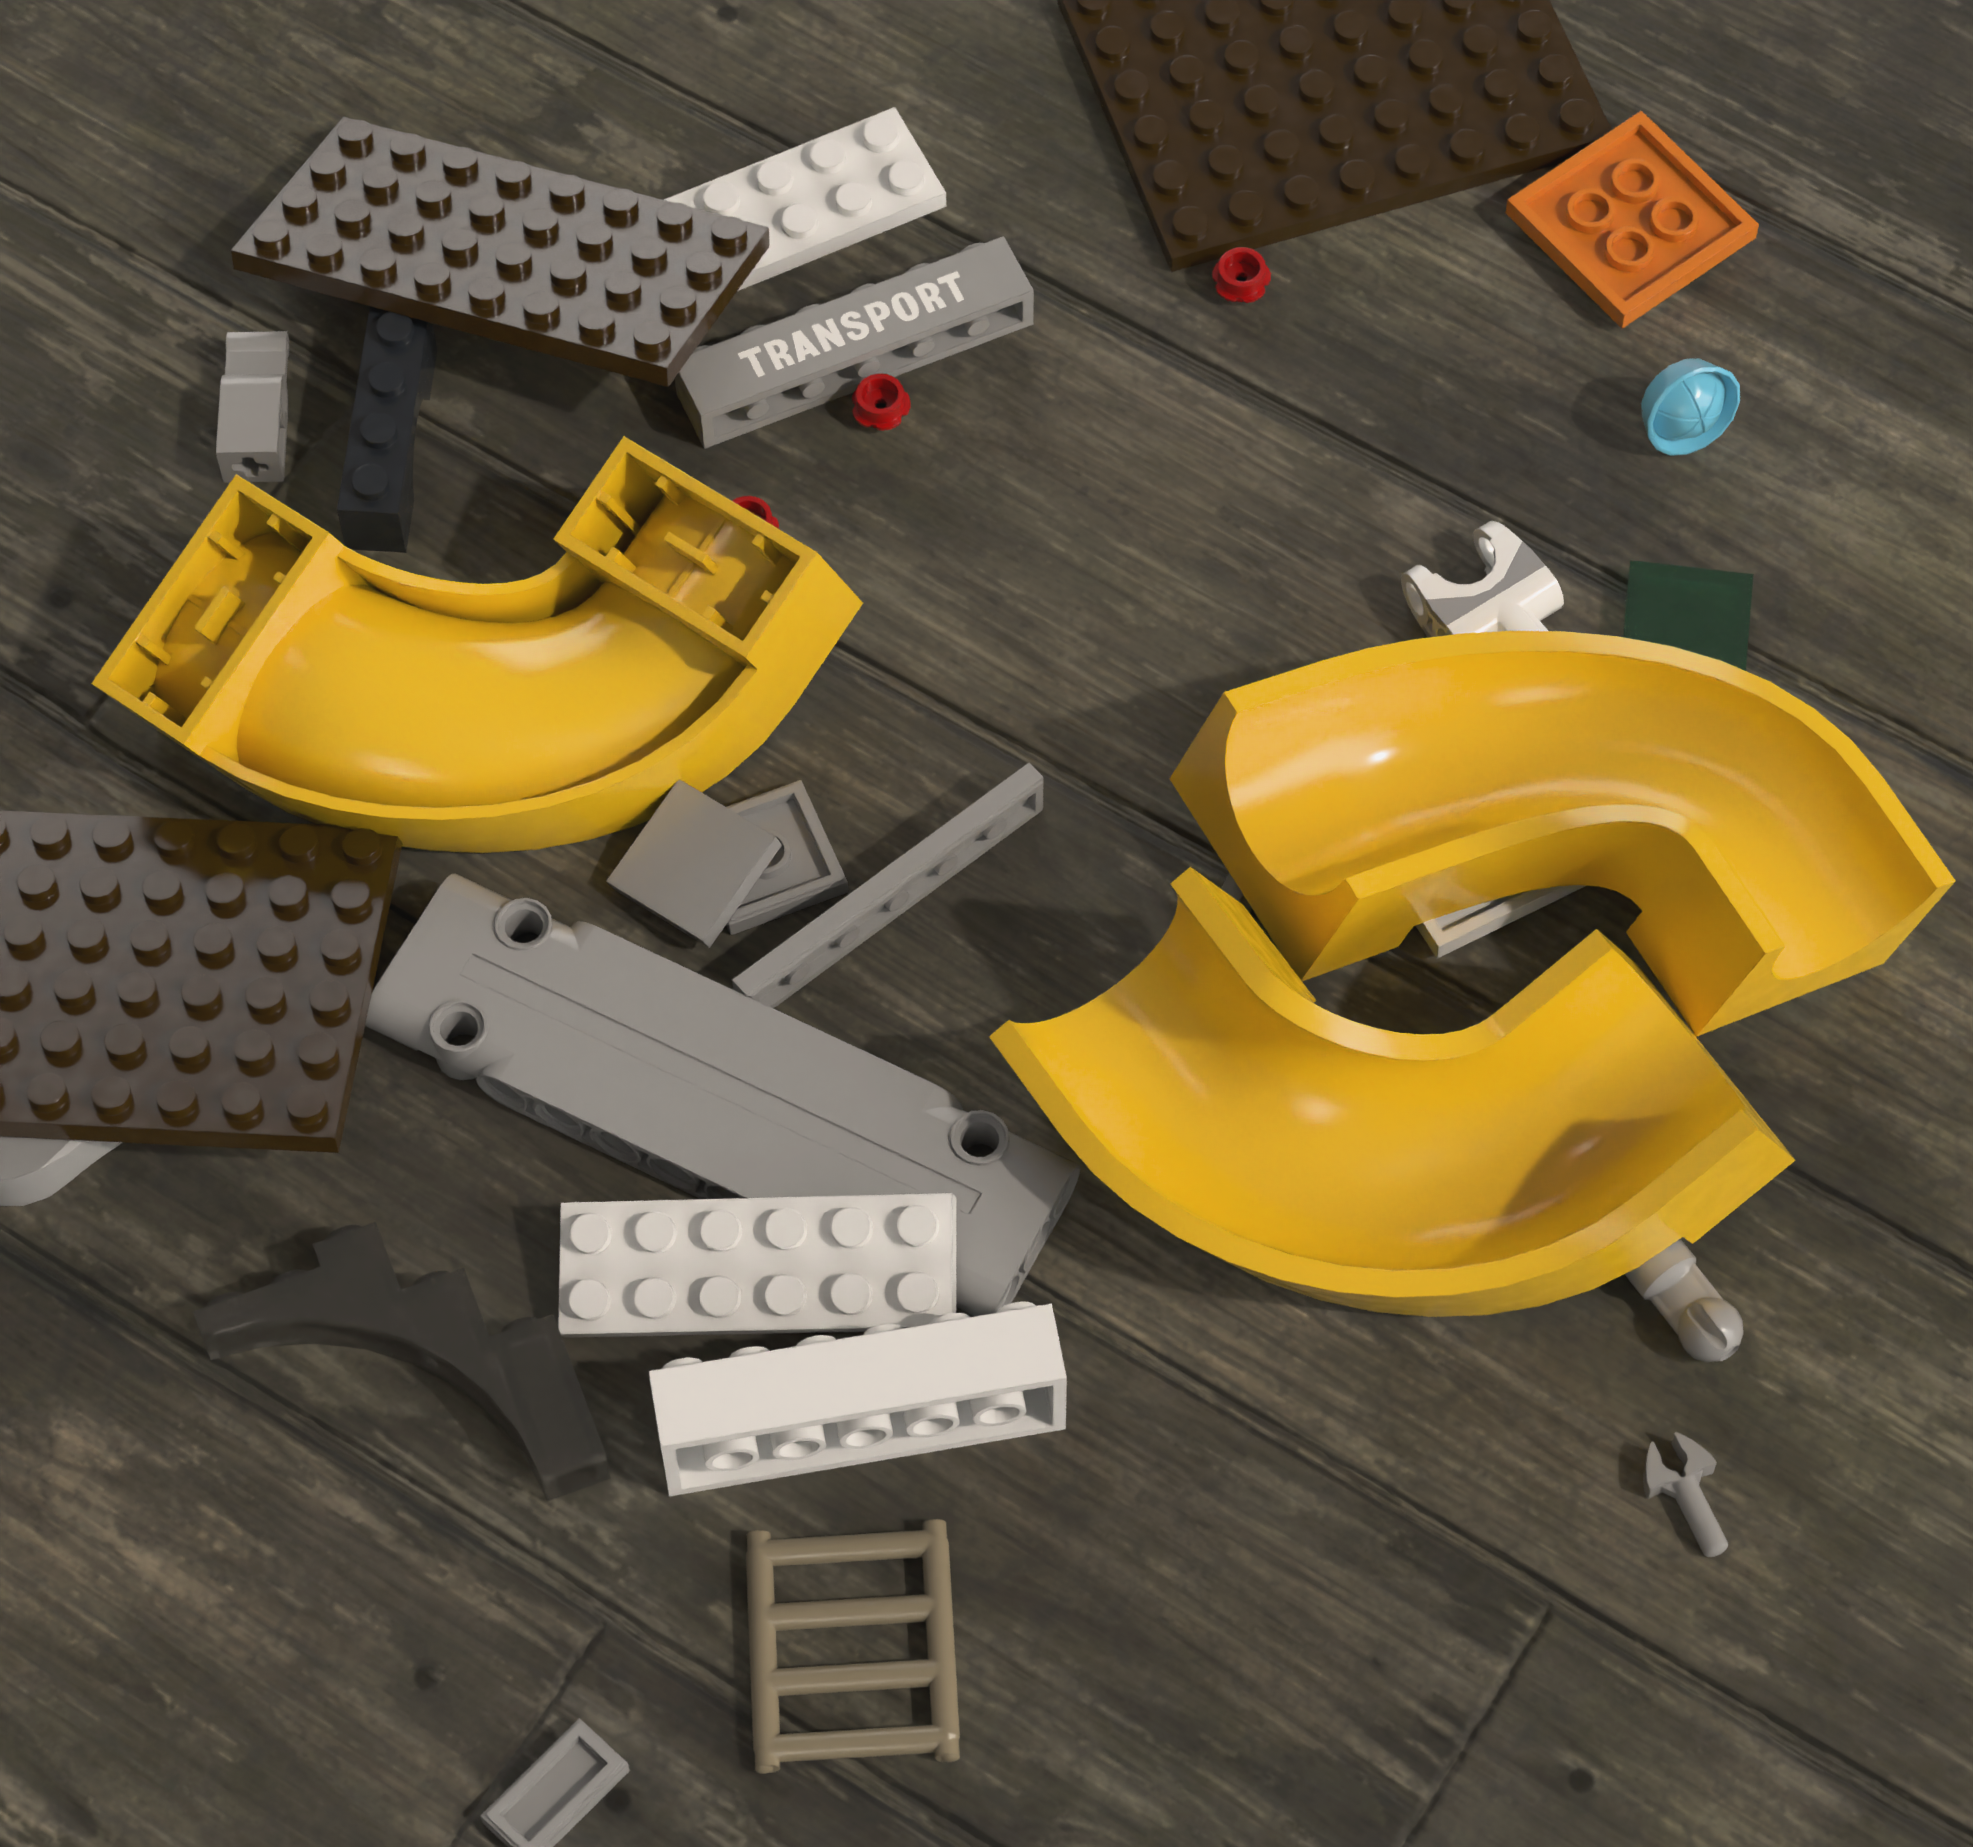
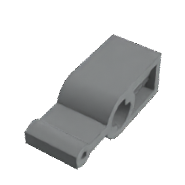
[216,331,289,483]

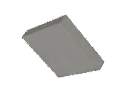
[606,779,782,948]
[726,780,848,936]

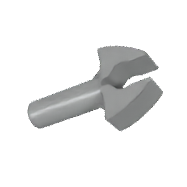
[1643,1432,1728,1557]

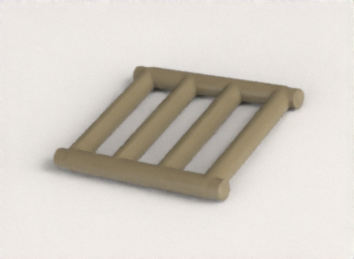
[746,1519,960,1774]

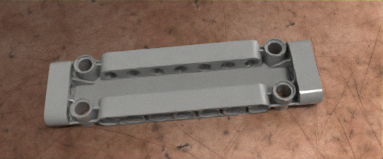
[365,873,1081,1317]

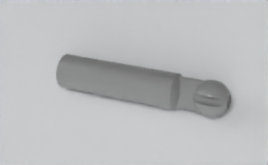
[1624,1239,1743,1362]

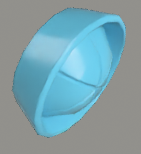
[1641,358,1740,456]

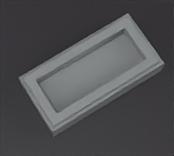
[480,1718,630,1847]

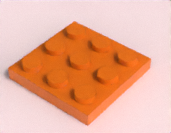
[1506,111,1759,329]

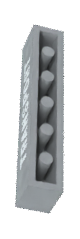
[675,236,1034,449]

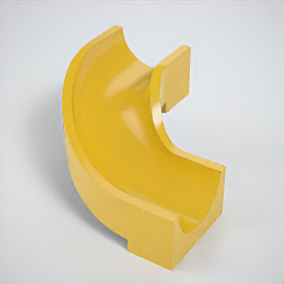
[91,436,863,853]
[1169,631,1956,1037]
[989,867,1795,1317]

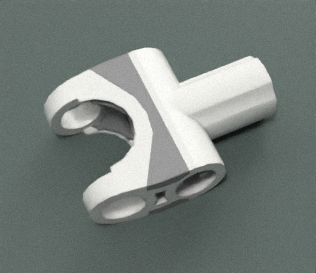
[1401,521,1564,638]

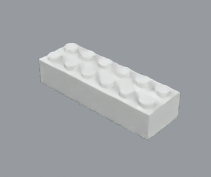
[649,1302,1067,1496]

